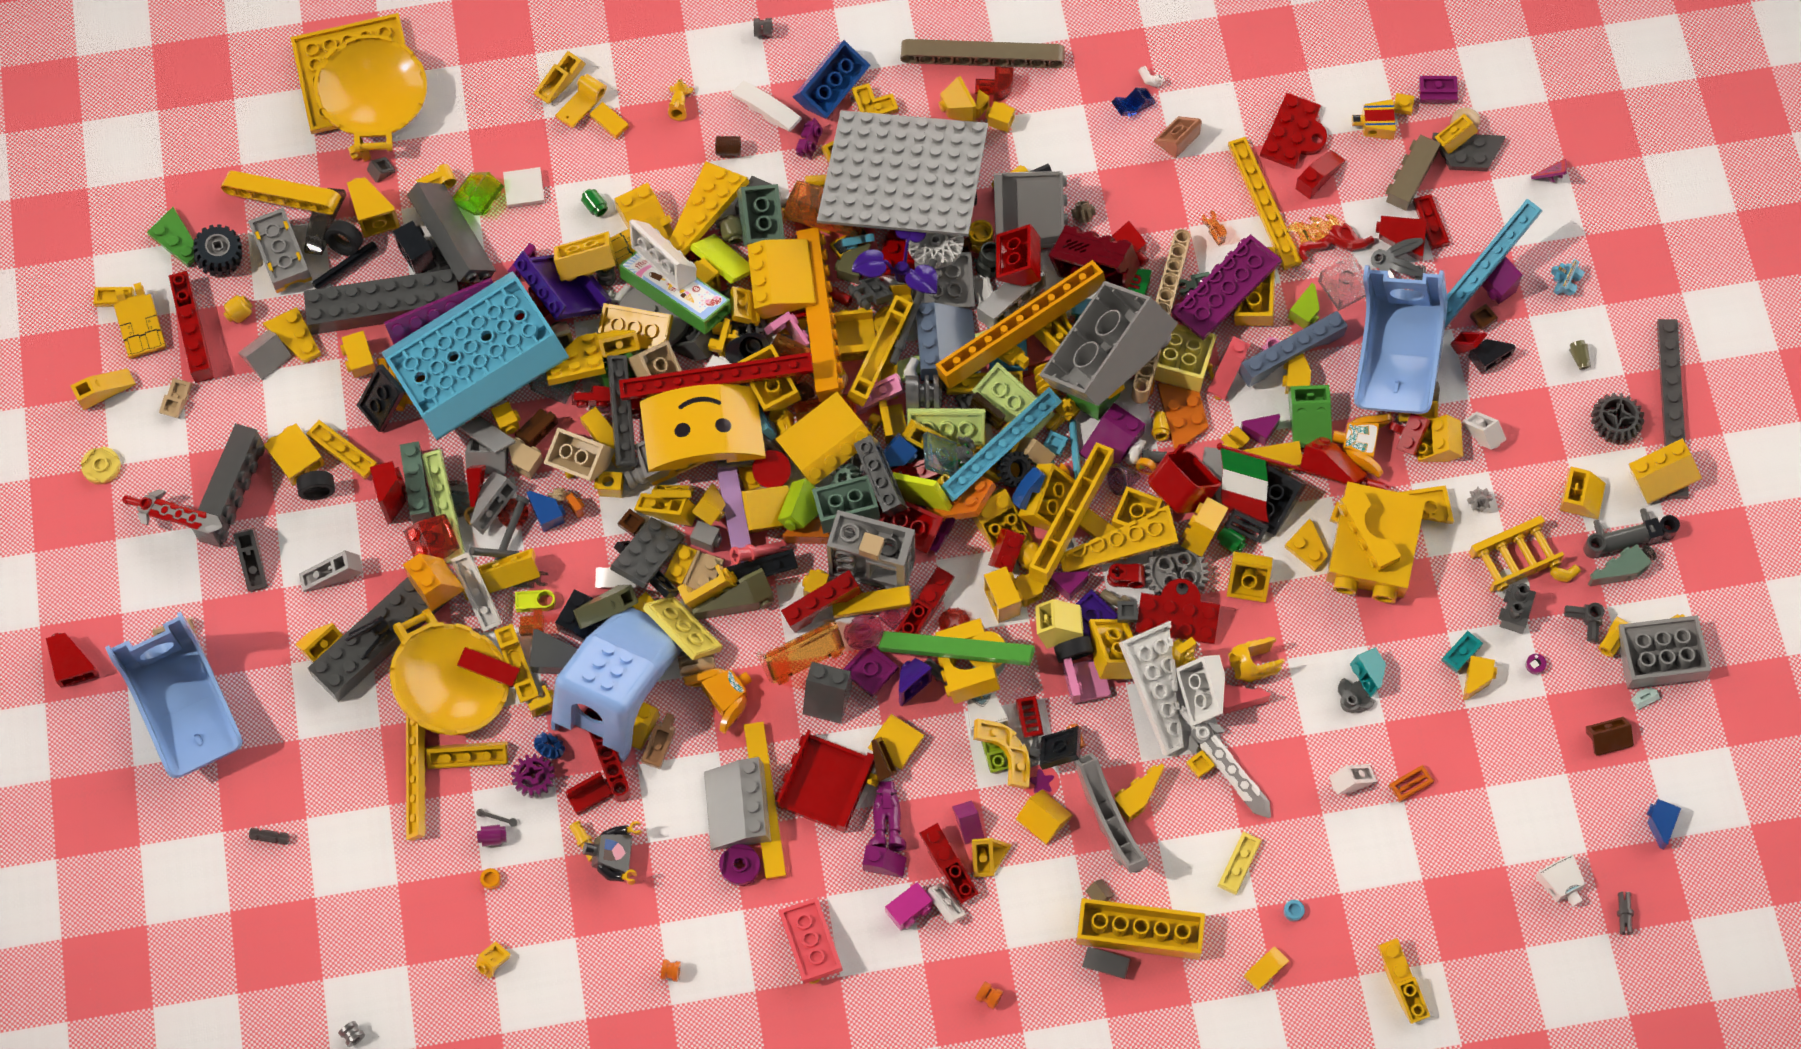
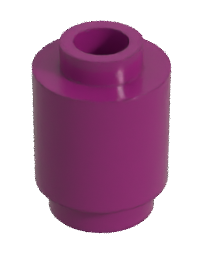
[477,825,507,847]

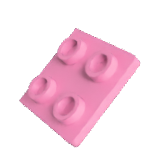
[764,311,810,350]
[1063,658,1111,704]

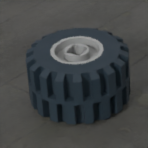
[193,224,242,277]

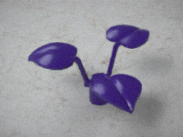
[852,230,938,294]

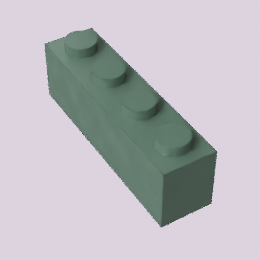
[400,441,433,524]

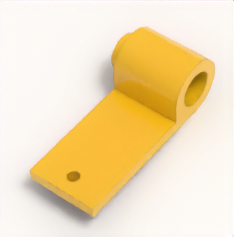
[555,74,607,128]

